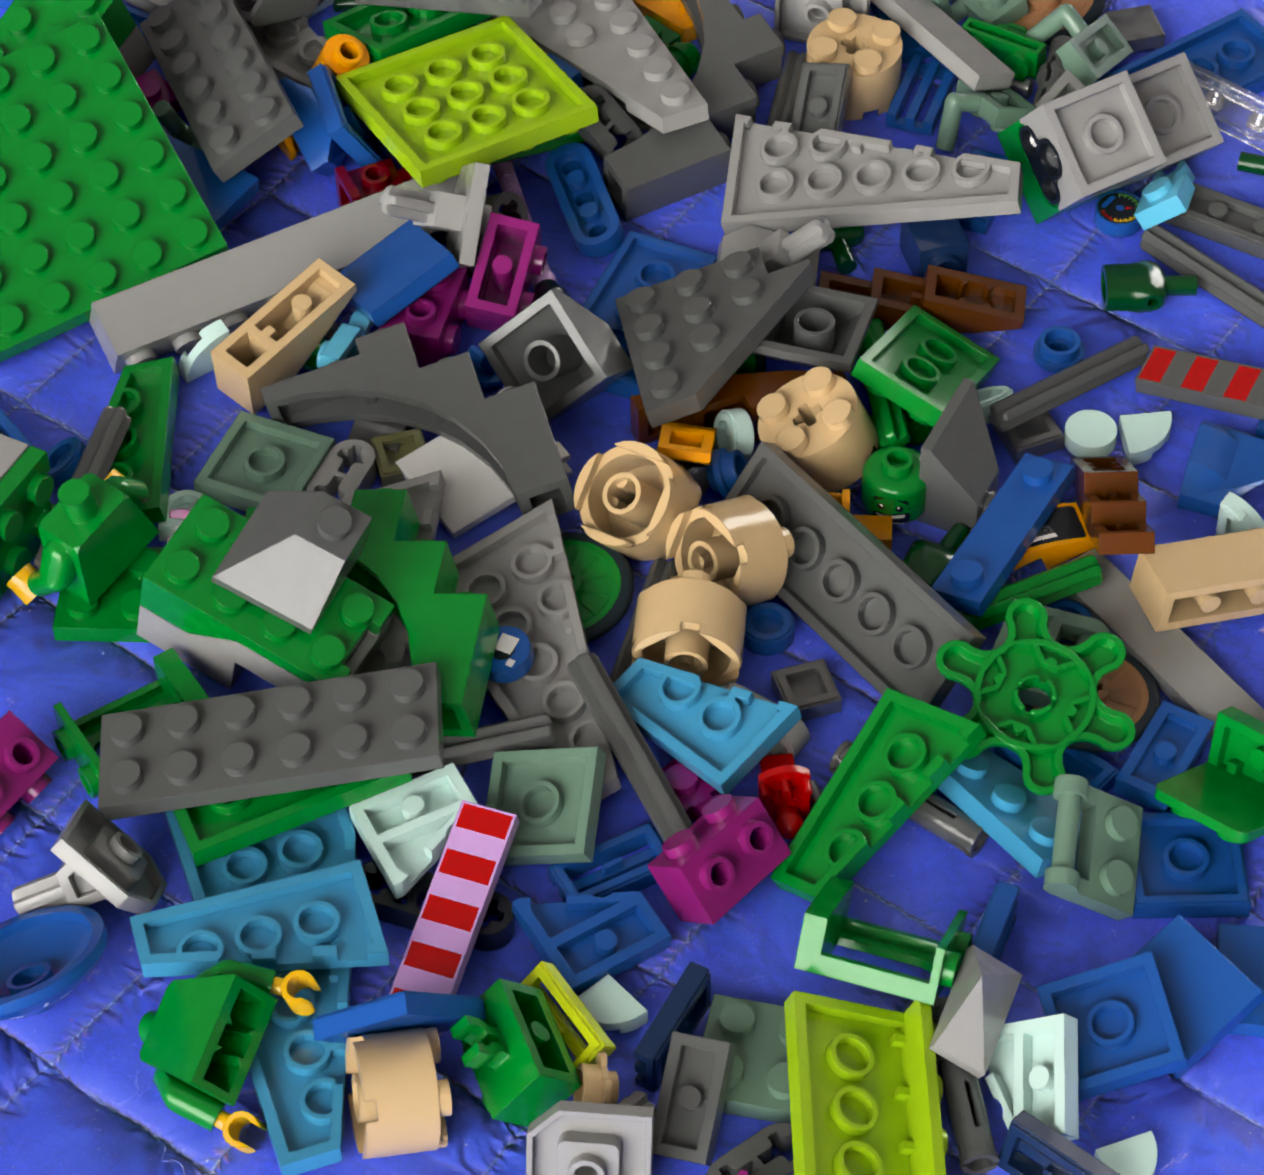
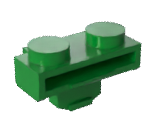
[961,16,1047,82]

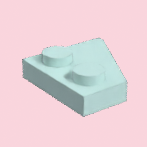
[349,763,477,899]
[984,1013,1079,1140]

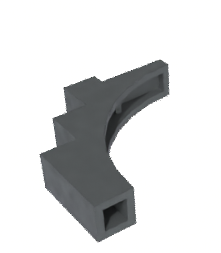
[603,0,785,222]
[261,322,575,515]

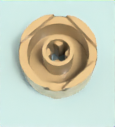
[806,8,903,120]
[756,366,879,493]
[573,441,702,561]
[665,495,795,607]
[631,569,747,687]
[345,1027,452,1159]

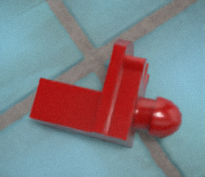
[758,753,813,840]

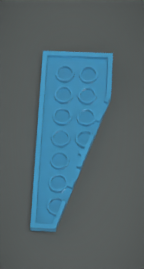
[164,807,357,1175]

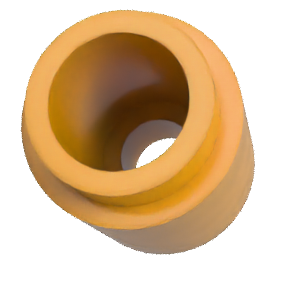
[311,34,370,76]

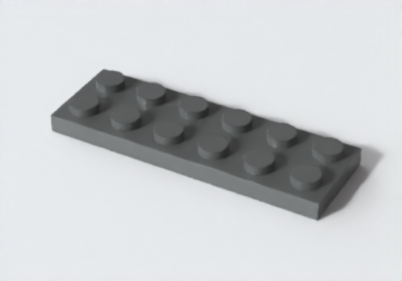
[139,0,304,183]
[724,441,986,708]
[98,662,444,821]

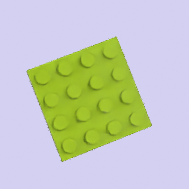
[335,16,599,188]

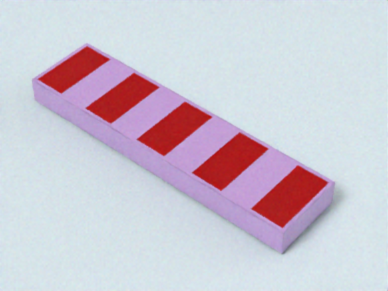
[389,800,520,1036]

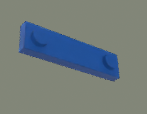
[931,453,1075,617]

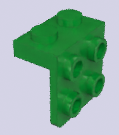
[1154,706,1264,844]

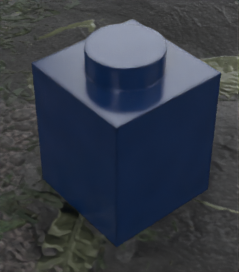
[900,219,969,278]

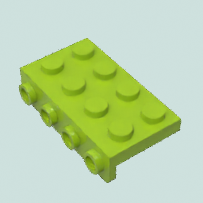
[784,990,948,1175]

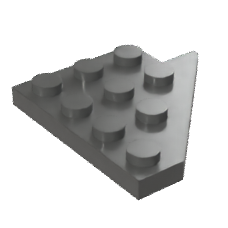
[615,247,816,428]

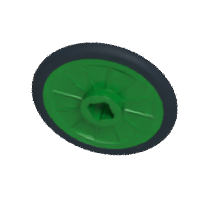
[562,533,634,643]

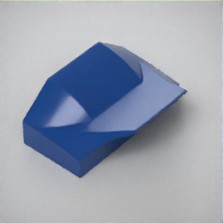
[279,78,347,177]
[1177,420,1264,517]

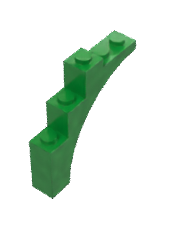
[245,488,500,737]

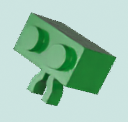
[450,978,582,1127]

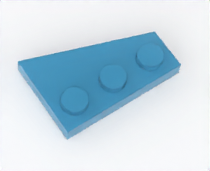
[613,657,802,795]

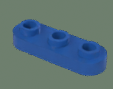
[545,143,625,258]

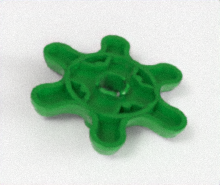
[935,598,1136,796]

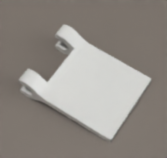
[395,386,573,539]

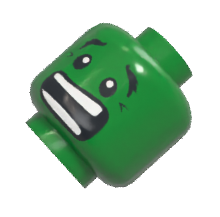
[861,446,926,524]

